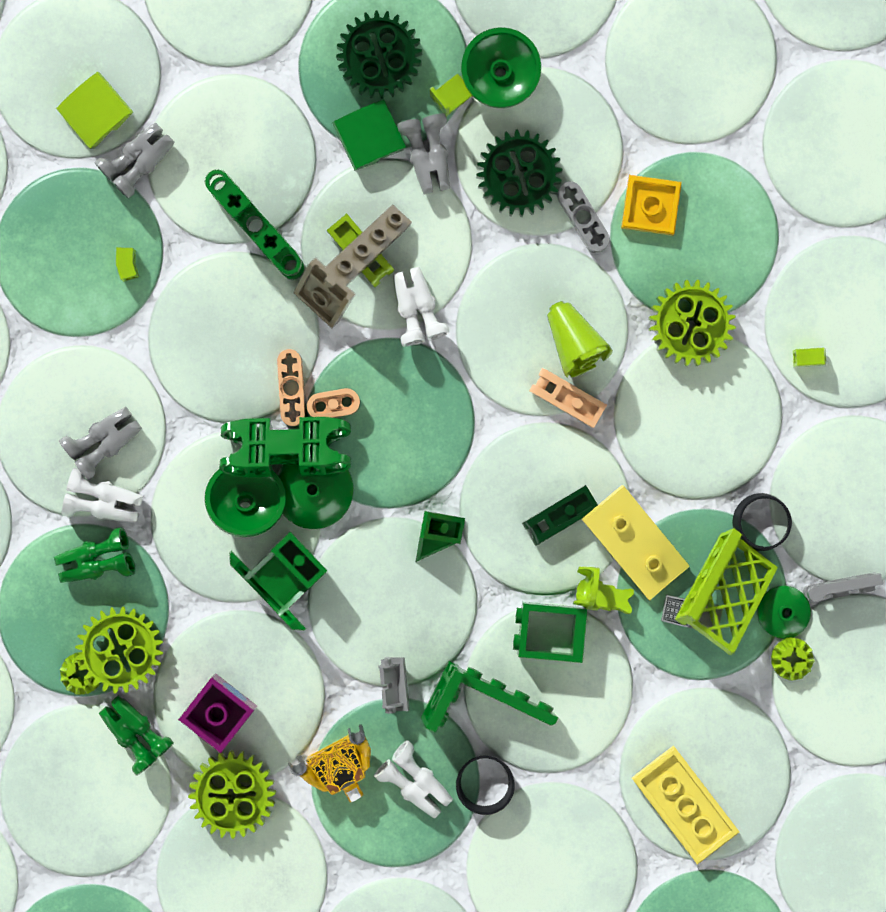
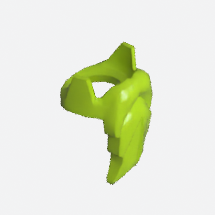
[573,567,634,614]

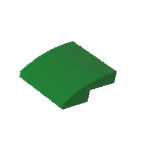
[333,99,406,171]

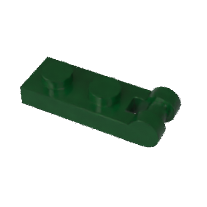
[522,485,598,546]

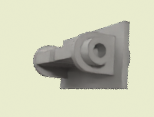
[378,657,410,714]

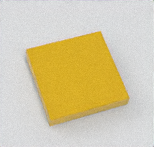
[621,175,682,236]

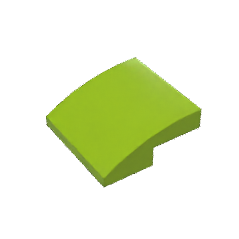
[56,72,133,149]

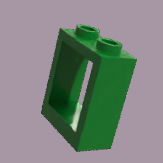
[513,602,587,663]

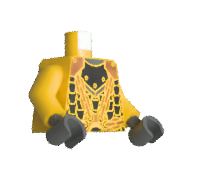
[288,724,371,803]

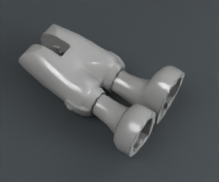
[397,113,450,195]
[95,123,175,199]
[59,407,142,480]

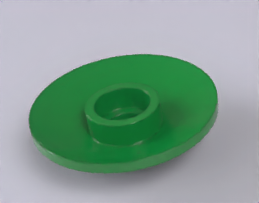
[757,586,811,639]

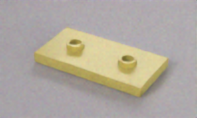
[582,485,690,601]
[632,745,739,865]

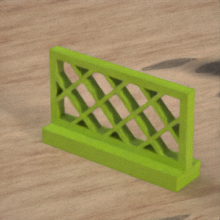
[675,528,778,655]

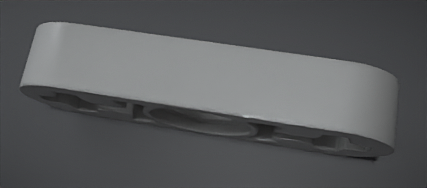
[557,182,609,253]

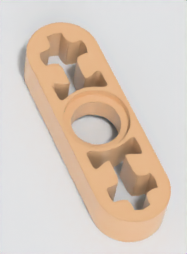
[277,349,306,426]

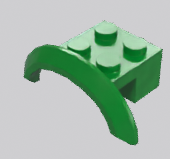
[229,532,328,631]

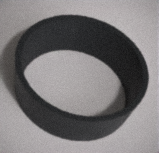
[733,493,792,551]
[456,755,515,815]

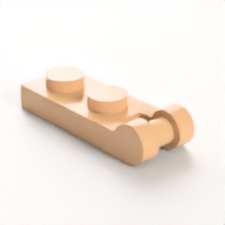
[529,368,607,428]

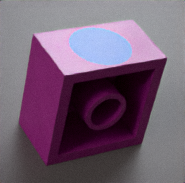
[178,674,257,753]

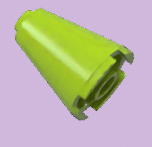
[547,301,613,378]

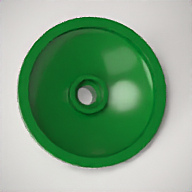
[461,27,541,108]
[277,453,354,529]
[205,469,286,537]

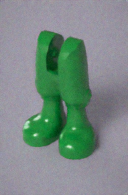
[54,527,136,583]
[99,695,174,776]

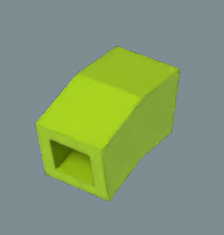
[116,247,139,282]
[793,348,827,367]

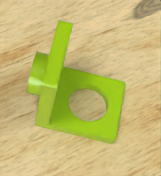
[430,74,472,117]

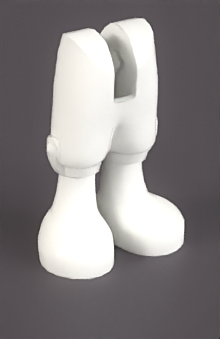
[393,267,450,347]
[61,468,143,522]
[374,740,453,819]

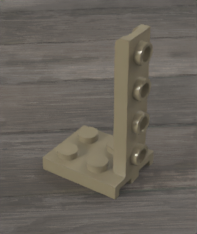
[293,204,412,328]

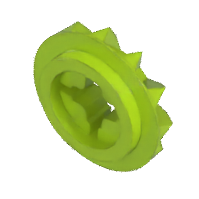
[771,638,815,681]
[60,652,101,695]

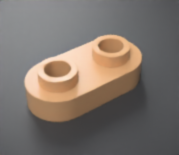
[307,388,360,418]

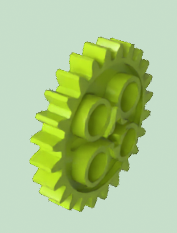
[648,280,736,366]
[75,607,163,694]
[188,750,276,839]

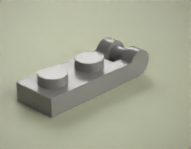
[803,572,883,602]

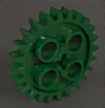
[336,10,422,99]
[476,129,563,217]

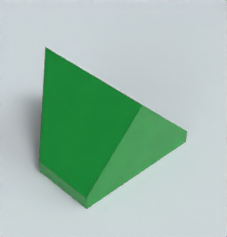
[415,511,465,562]

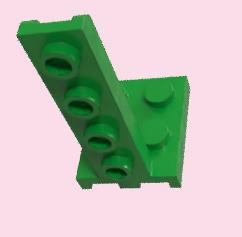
[421,661,559,733]

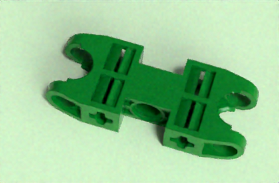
[205,169,305,280]
[219,417,351,477]

